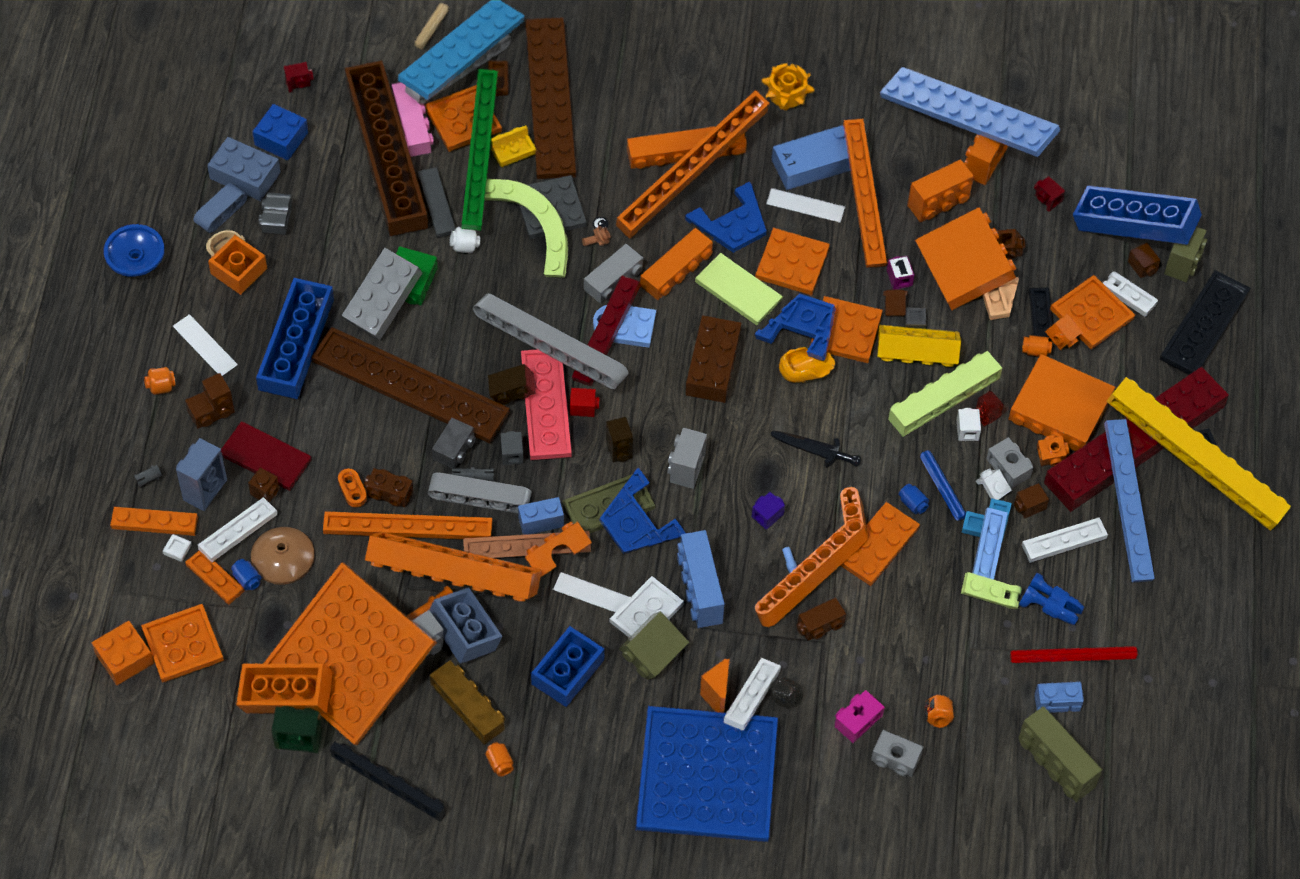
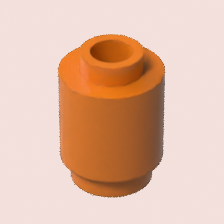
[1022,335,1052,356]
[485,742,514,777]

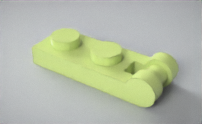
[961,572,1022,609]

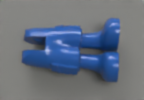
[1019,573,1084,625]

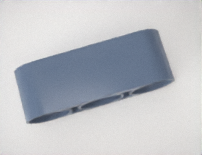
[194,183,247,233]

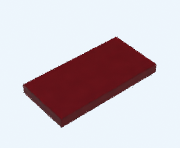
[221,421,312,491]

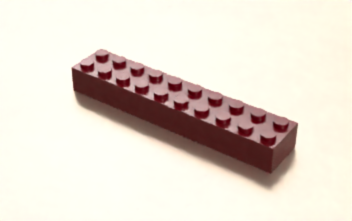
[1044,367,1229,512]

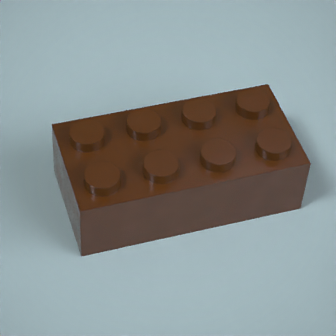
[685,315,742,403]

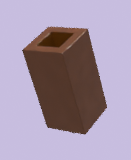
[796,597,846,641]

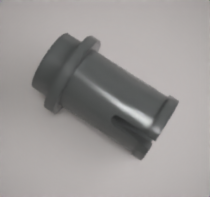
[134,465,162,487]

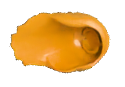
[779,347,835,383]

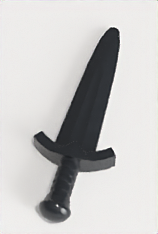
[771,431,861,468]

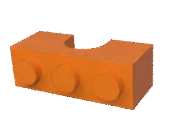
[525,521,592,577]

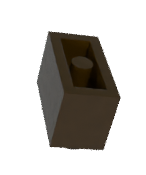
[488,364,535,405]
[606,417,633,463]

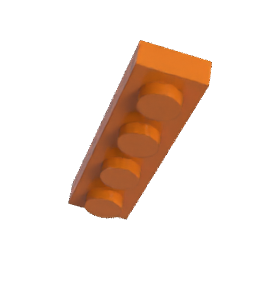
[110,507,198,536]

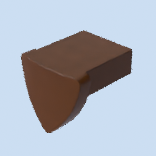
[883,289,908,316]

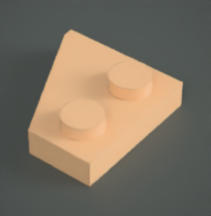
[982,277,1019,320]

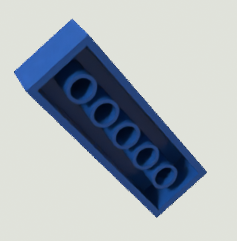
[1073,185,1202,245]
[256,278,334,399]

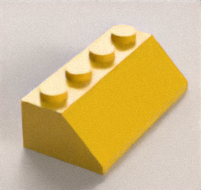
[877,325,961,367]

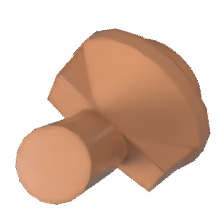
[582,226,611,246]

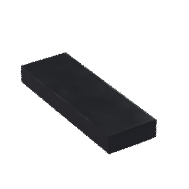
[1028,288,1053,342]

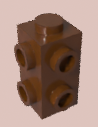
[364,468,413,508]

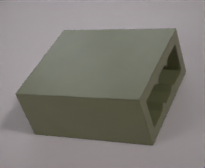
[619,611,689,680]

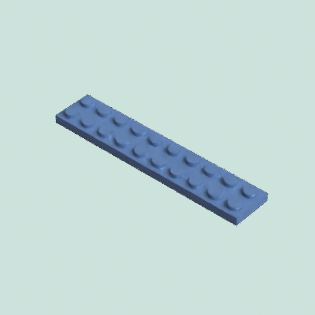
[880,67,1060,157]

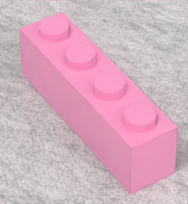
[391,83,434,157]

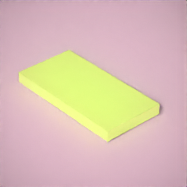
[695,253,782,325]

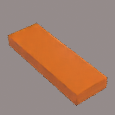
[185,550,244,605]

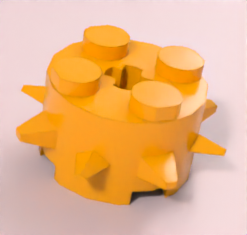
[762,63,814,110]

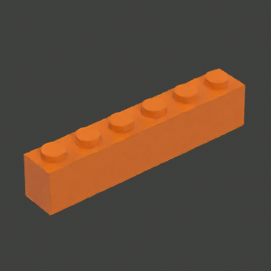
[627,126,746,169]

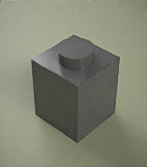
[501,431,523,465]

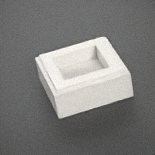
[163,534,192,562]

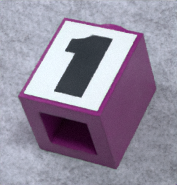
[887,256,914,289]

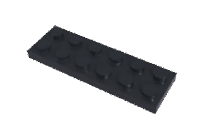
[1159,270,1250,375]

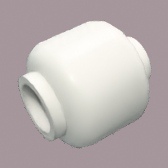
[450,227,480,253]

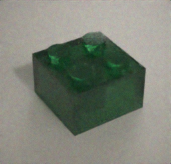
[271,706,323,753]

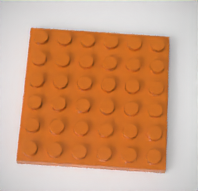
[263,562,437,745]

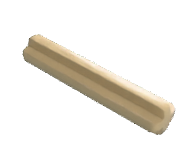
[415,3,448,49]

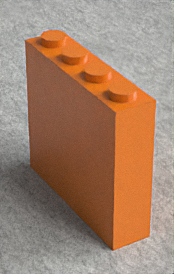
[915,207,1016,311]
[1008,354,1115,451]

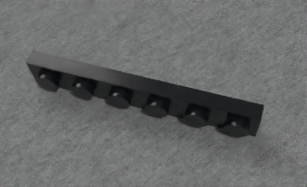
[330,741,445,822]

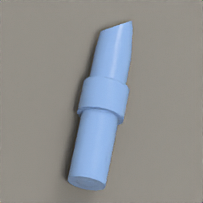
[782,547,797,573]

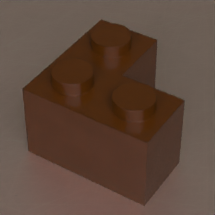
[185,373,235,429]

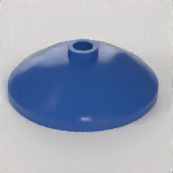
[104,224,165,276]

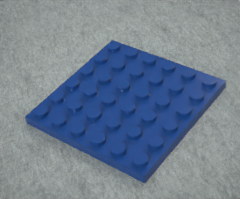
[636,706,778,842]

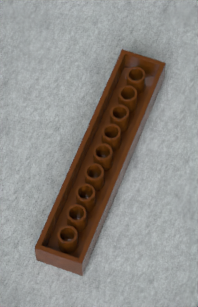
[345,60,428,236]

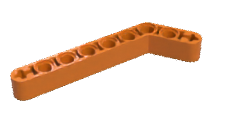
[755,487,868,627]

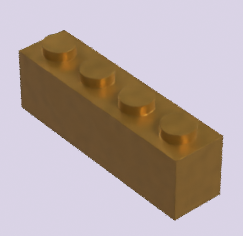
[430,660,505,745]

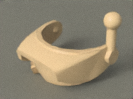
[206,230,245,258]

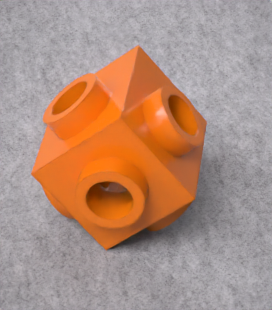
[1037,435,1069,466]

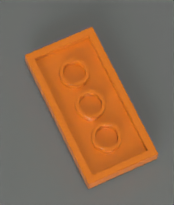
[840,502,920,586]

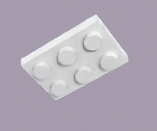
[610,576,684,638]

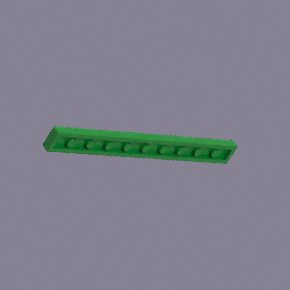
[461,69,498,231]

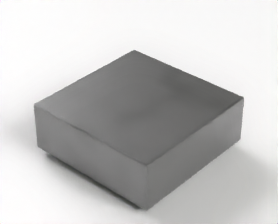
[905,307,926,329]

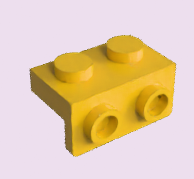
[491,126,536,167]

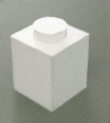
[956,408,981,441]

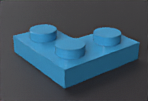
[962,498,1012,542]

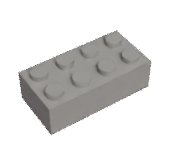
[342,248,422,341]

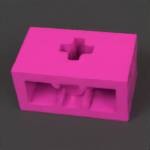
[834,690,885,743]

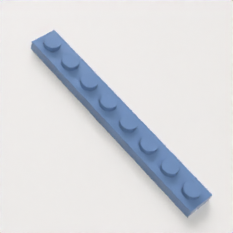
[1104,419,1155,583]

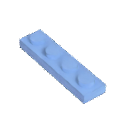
[972,508,1008,580]

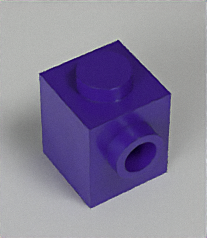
[752,492,785,530]

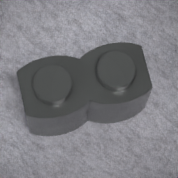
[258,193,292,235]

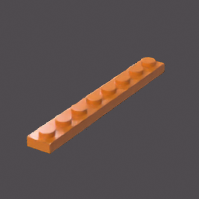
[843,119,887,268]
[323,512,492,539]

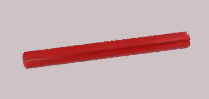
[1010,646,1138,663]

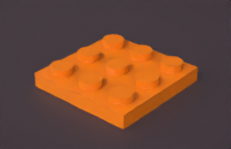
[425,85,502,152]
[755,228,830,295]
[1050,275,1135,350]
[810,296,883,363]
[141,604,224,683]

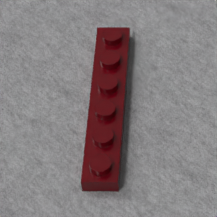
[572,276,641,386]

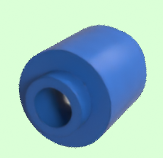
[898,484,929,514]
[231,559,262,590]

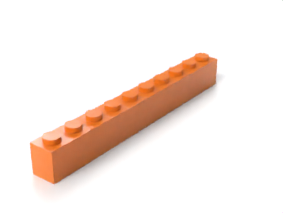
[616,90,770,239]

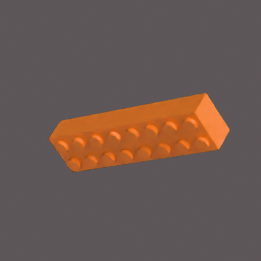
[365,532,542,602]

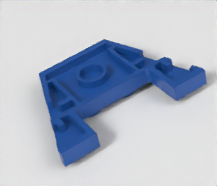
[685,182,766,253]
[755,294,836,361]
[599,468,686,554]

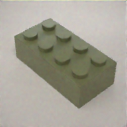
[1018,706,1102,802]

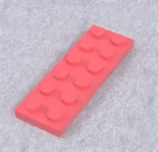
[521,350,572,460]

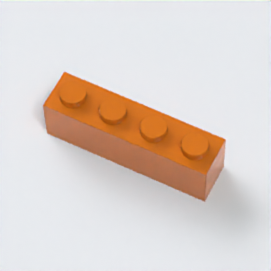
[640,228,713,300]

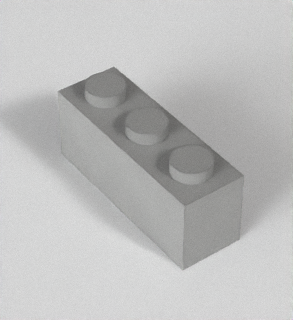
[584,244,643,304]

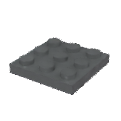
[518,175,587,239]

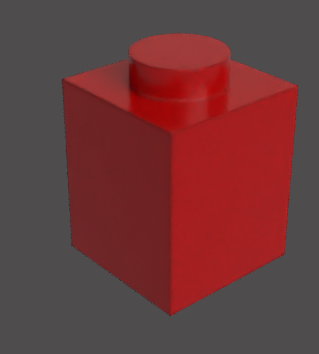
[570,388,600,417]

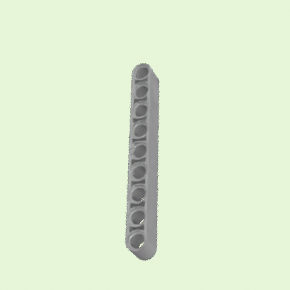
[473,293,629,389]

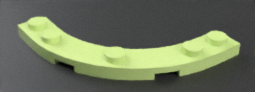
[484,179,568,278]

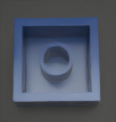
[253,104,308,160]

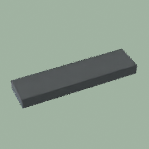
[418,167,455,238]

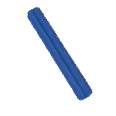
[920,450,966,521]

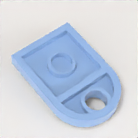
[593,305,656,348]

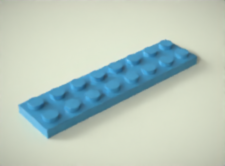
[398,0,525,100]

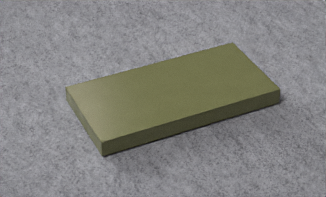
[562,474,655,533]

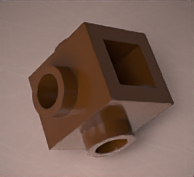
[997,229,1025,259]

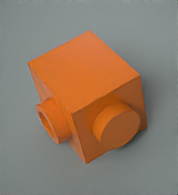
[1045,314,1082,350]

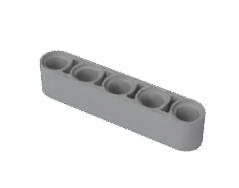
[427,473,532,513]

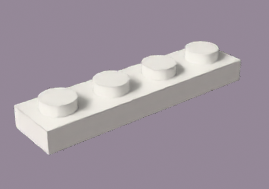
[198,497,277,562]
[1022,517,1108,563]
[724,658,781,731]

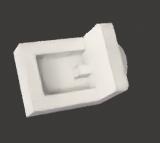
[976,469,1012,500]

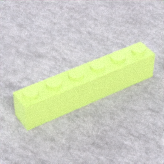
[888,351,1002,437]

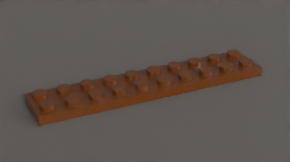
[526,18,576,179]
[311,327,510,443]

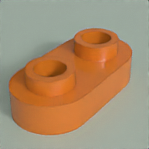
[338,469,367,507]

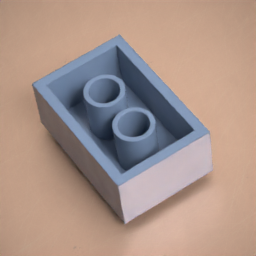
[207,137,281,201]
[176,438,227,511]
[429,588,502,664]

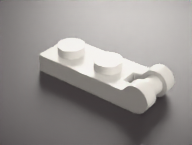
[1103,272,1158,317]

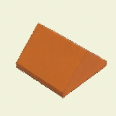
[700,659,729,713]

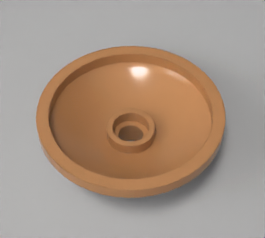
[251,527,315,585]

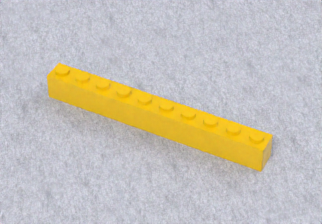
[1106,377,1291,531]

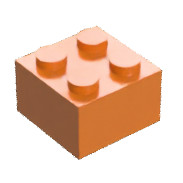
[208,235,267,295]
[91,621,154,685]

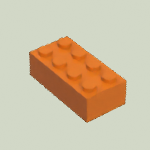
[236,664,333,714]

